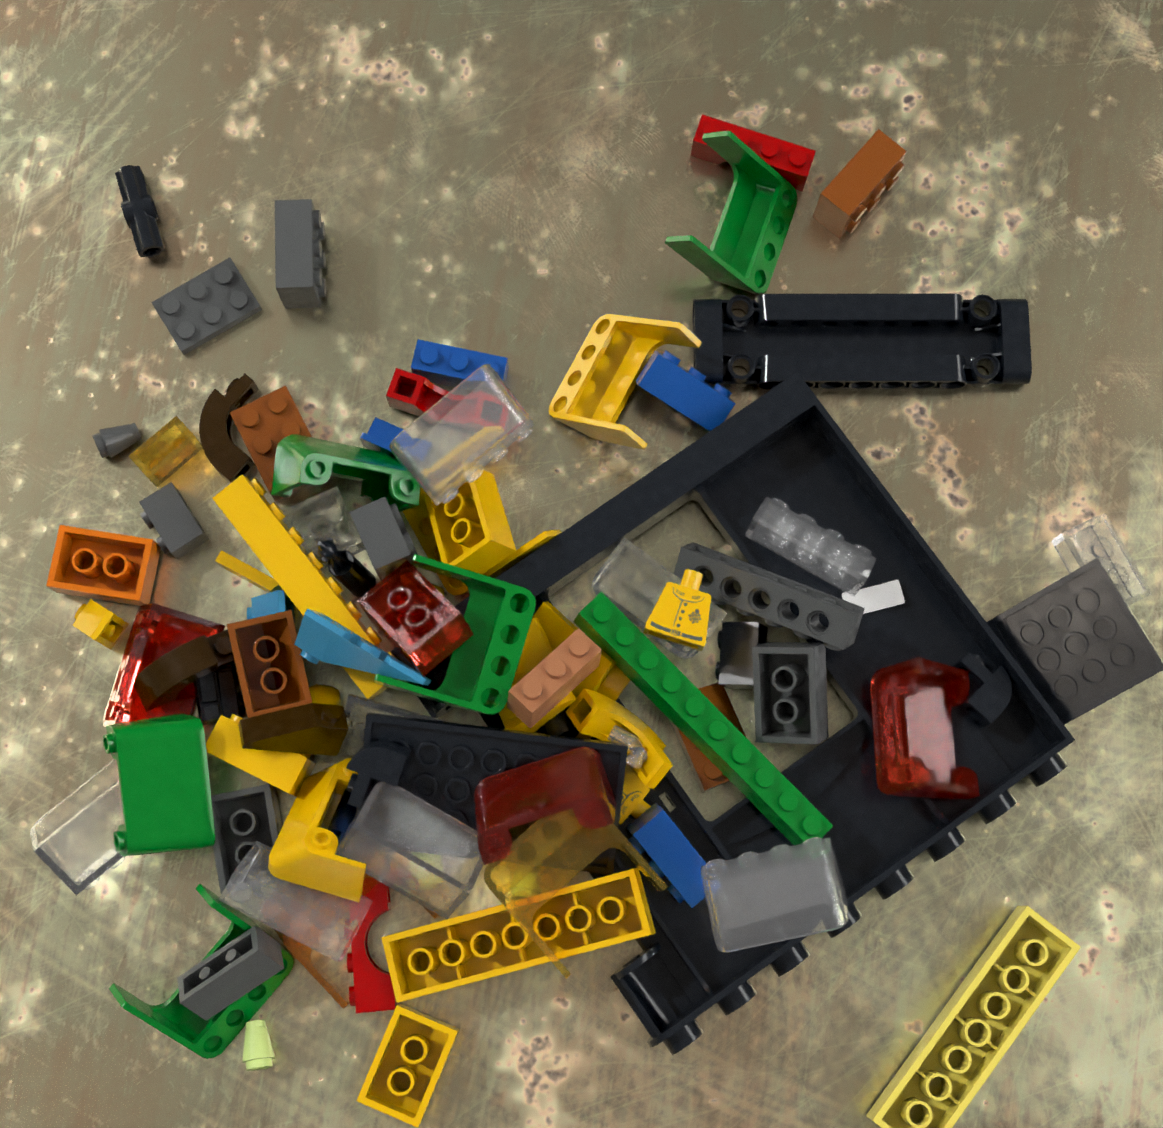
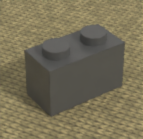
[139,482,209,559]

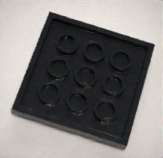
[987,558,1163,725]

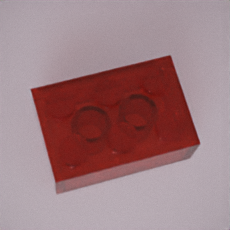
[357,560,474,676]

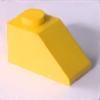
[73,599,129,650]

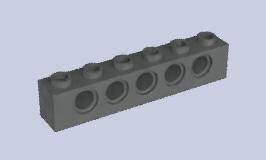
[671,542,865,651]

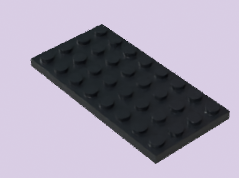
[353,713,628,875]

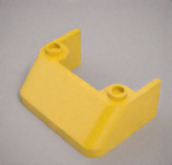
[268,758,367,902]

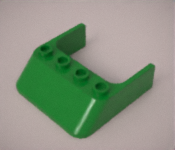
[665,131,798,294]
[374,554,536,715]
[109,884,294,1059]

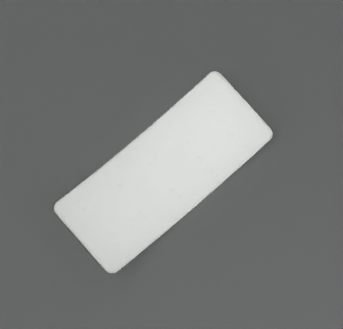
[842,580,905,614]

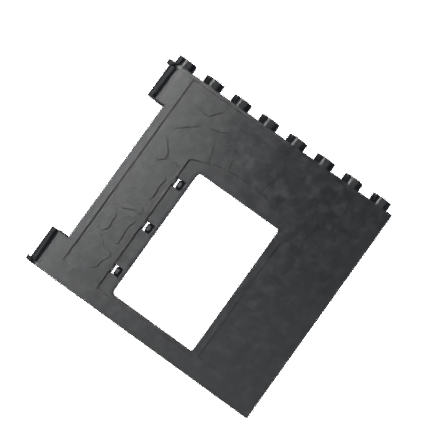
[391,372,1075,1055]

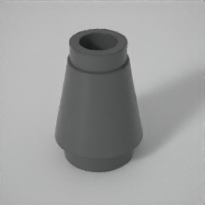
[92,423,142,458]

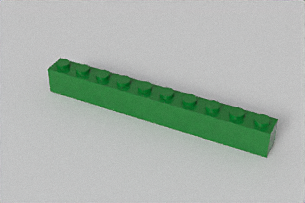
[573,592,833,853]

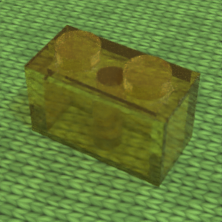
[129,415,203,487]

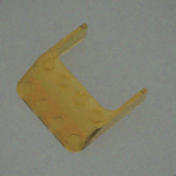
[484,791,668,978]

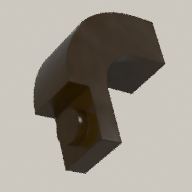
[199,373,259,483]
[133,629,235,712]

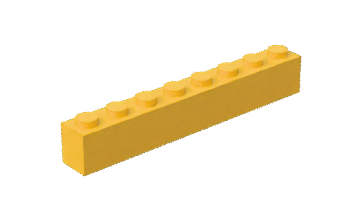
[212,474,399,700]

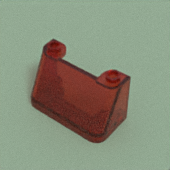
[103,603,225,727]
[870,657,979,799]
[474,747,616,865]

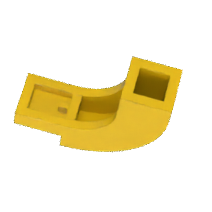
[566,688,673,789]

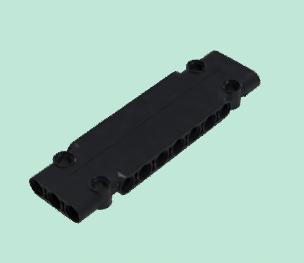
[693,294,1032,389]

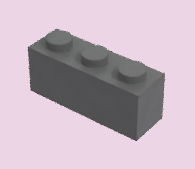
[177,925,284,1020]

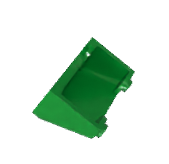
[271,434,420,512]
[103,713,215,857]

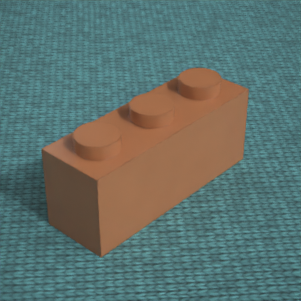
[507,628,602,729]

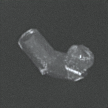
[607,725,648,769]

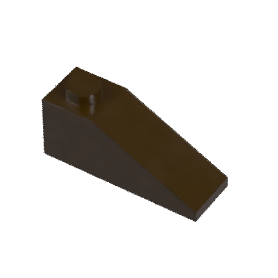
[238,703,349,756]

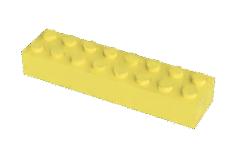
[866,906,1081,1128]

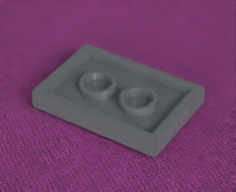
[151,257,262,355]

